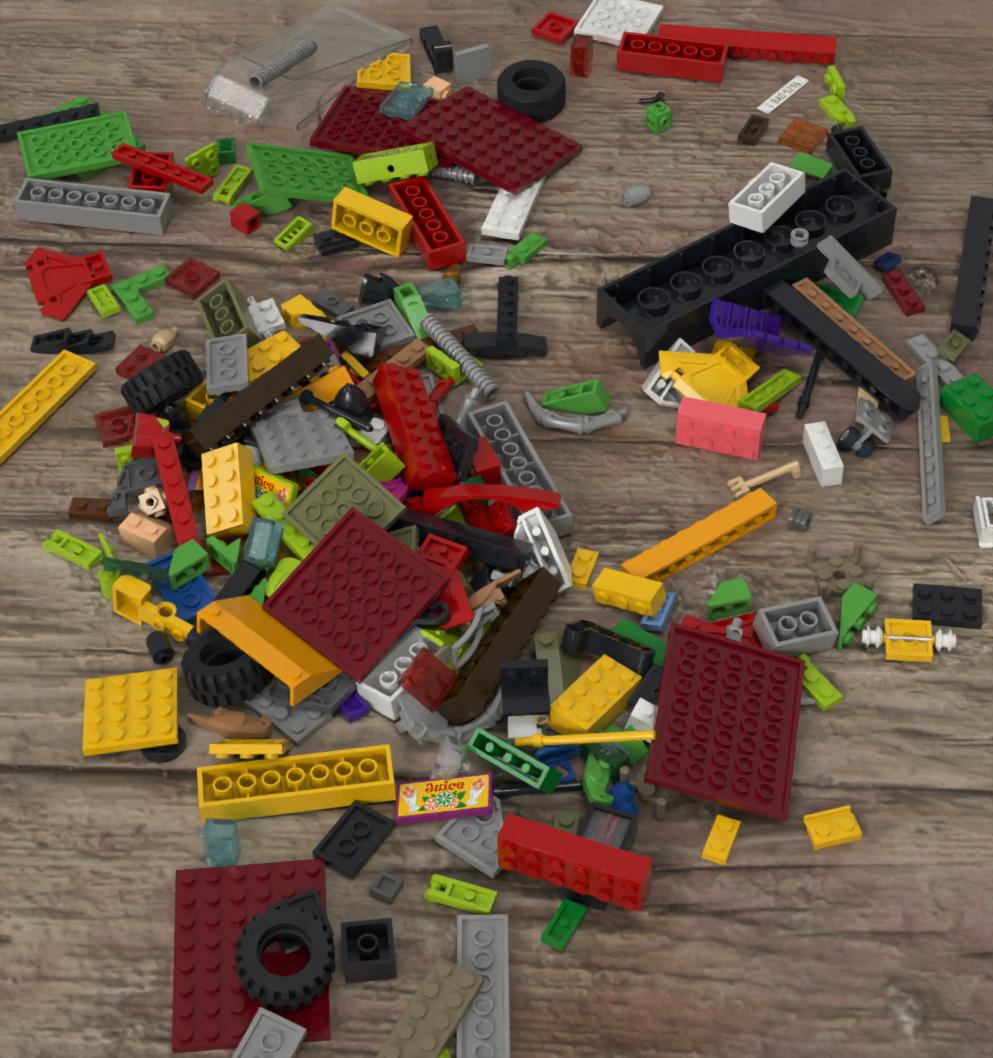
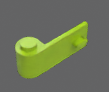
[98,533,121,600]
[420,629,471,661]

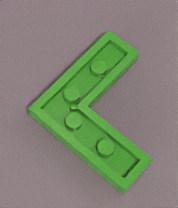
[111,264,173,325]

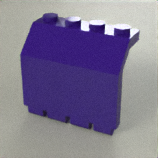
[709,299,812,356]

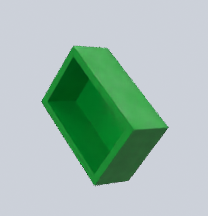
[939,372,993,443]

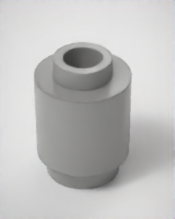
[621,184,651,207]

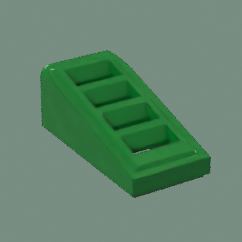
[217,137,236,165]

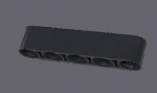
[185,561,266,647]

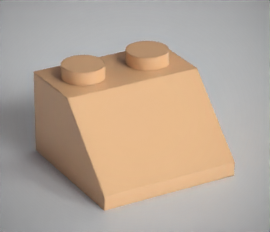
[119,513,176,559]

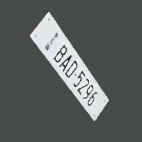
[757,75,809,114]

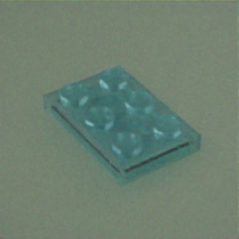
[379,81,434,120]

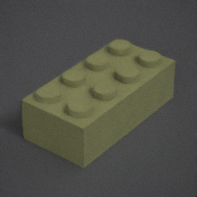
[195,277,262,348]

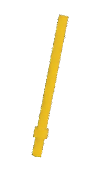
[515,730,656,748]

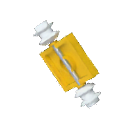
[862,618,956,662]

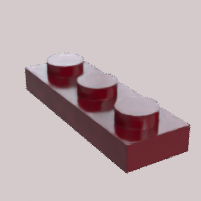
[882,269,925,317]

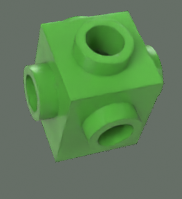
[645,101,672,134]

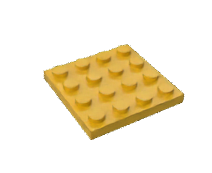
[82,667,179,756]

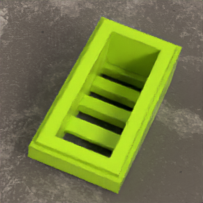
[273,215,315,252]

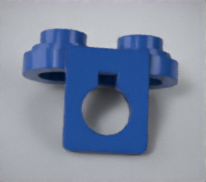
[533,744,580,782]
[607,781,639,815]

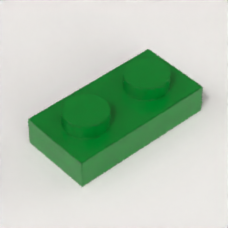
[541,898,587,952]

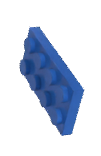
[144,551,216,624]

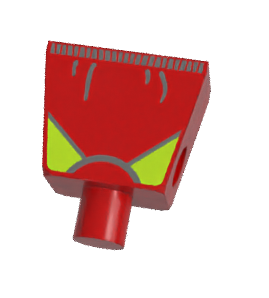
[131,412,182,458]

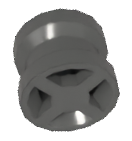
[787,507,812,533]

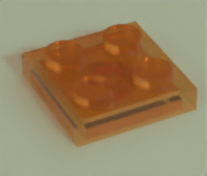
[778,118,829,155]

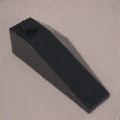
[298,314,387,359]

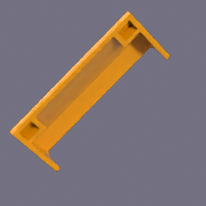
[197,595,343,707]

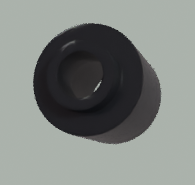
[146,631,175,665]

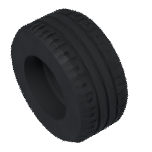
[497,60,566,123]

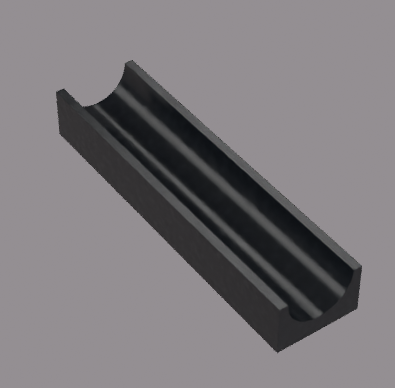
[596,168,897,370]

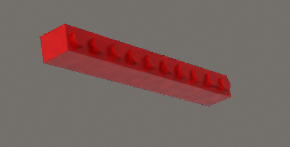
[658,24,837,65]

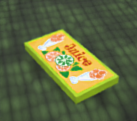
[253,463,299,508]

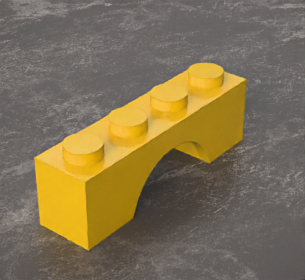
[281,294,348,355]

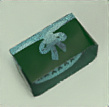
[580,729,634,784]

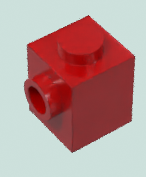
[230,203,261,236]

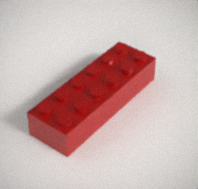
[617,31,729,83]
[388,176,466,271]
[497,813,653,912]

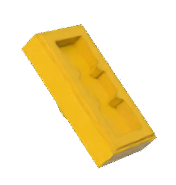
[341,351,371,379]

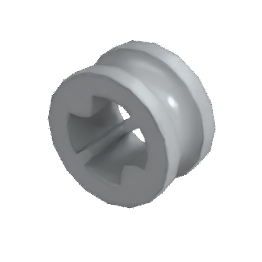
[790,228,809,247]

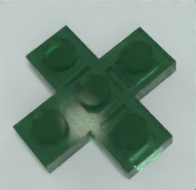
[99,556,169,582]

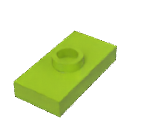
[87,284,121,318]

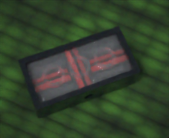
[558,801,638,911]

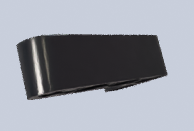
[419,25,453,74]
[560,620,656,675]

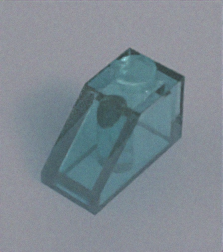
[416,277,462,311]

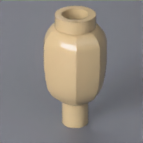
[150,327,180,353]

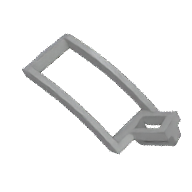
[452,602,500,670]

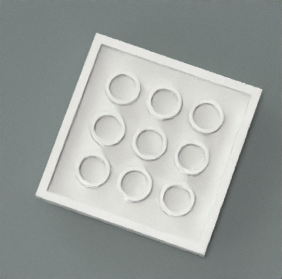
[574,0,664,46]

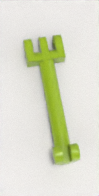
[335,417,378,452]

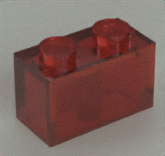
[570,34,593,78]

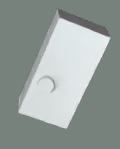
[728,162,805,233]
[356,626,452,721]

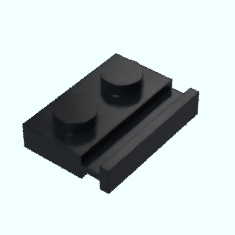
[313,230,358,257]

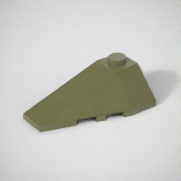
[534,631,582,704]

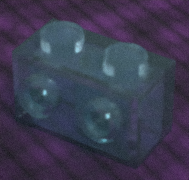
[199,818,241,867]

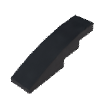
[30,328,116,355]
[462,332,548,359]

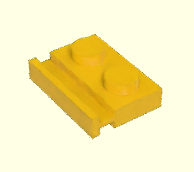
[803,805,862,850]

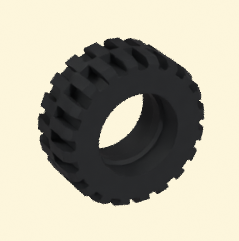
[121,349,203,417]
[181,630,274,708]
[235,904,336,1011]

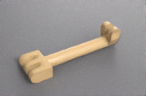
[727,460,801,500]

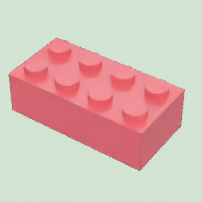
[675,396,766,461]

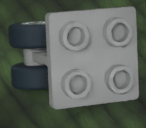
[837,397,892,458]

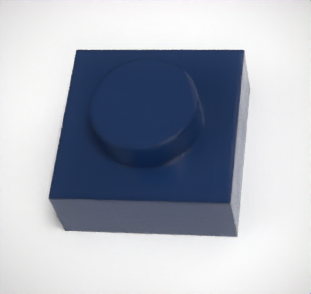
[873,252,902,271]

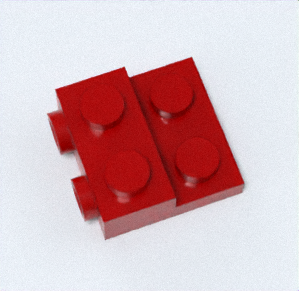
[465,501,517,537]

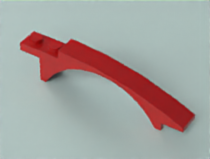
[402,485,561,516]

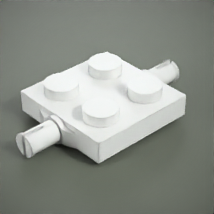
[247,296,286,339]

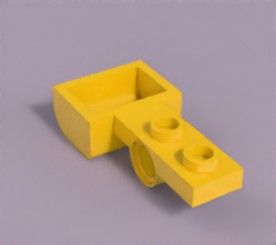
[112,575,194,644]

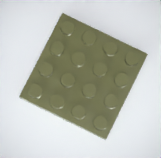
[281,452,407,547]

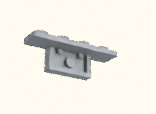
[817,235,884,300]

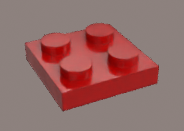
[531,11,579,45]

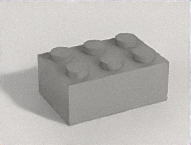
[752,596,839,657]

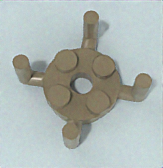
[806,540,875,602]
[619,764,683,820]

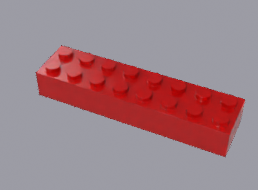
[372,362,457,491]

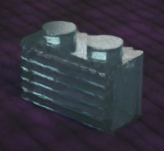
[243,516,285,567]

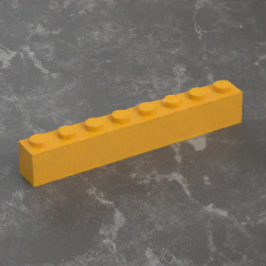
[621,488,777,582]

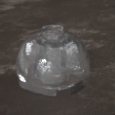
[429,734,471,780]

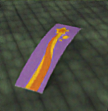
[188,467,204,490]

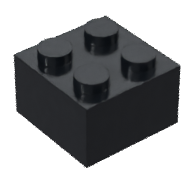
[341,918,397,984]

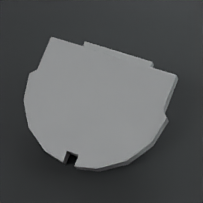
[395,688,448,746]

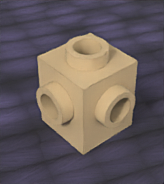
[138,485,168,518]

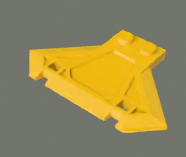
[659,342,760,407]

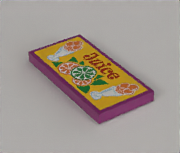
[395,772,494,825]

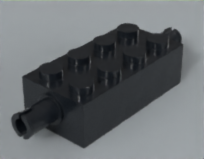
[826,124,893,199]

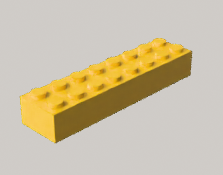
[197,744,396,824]

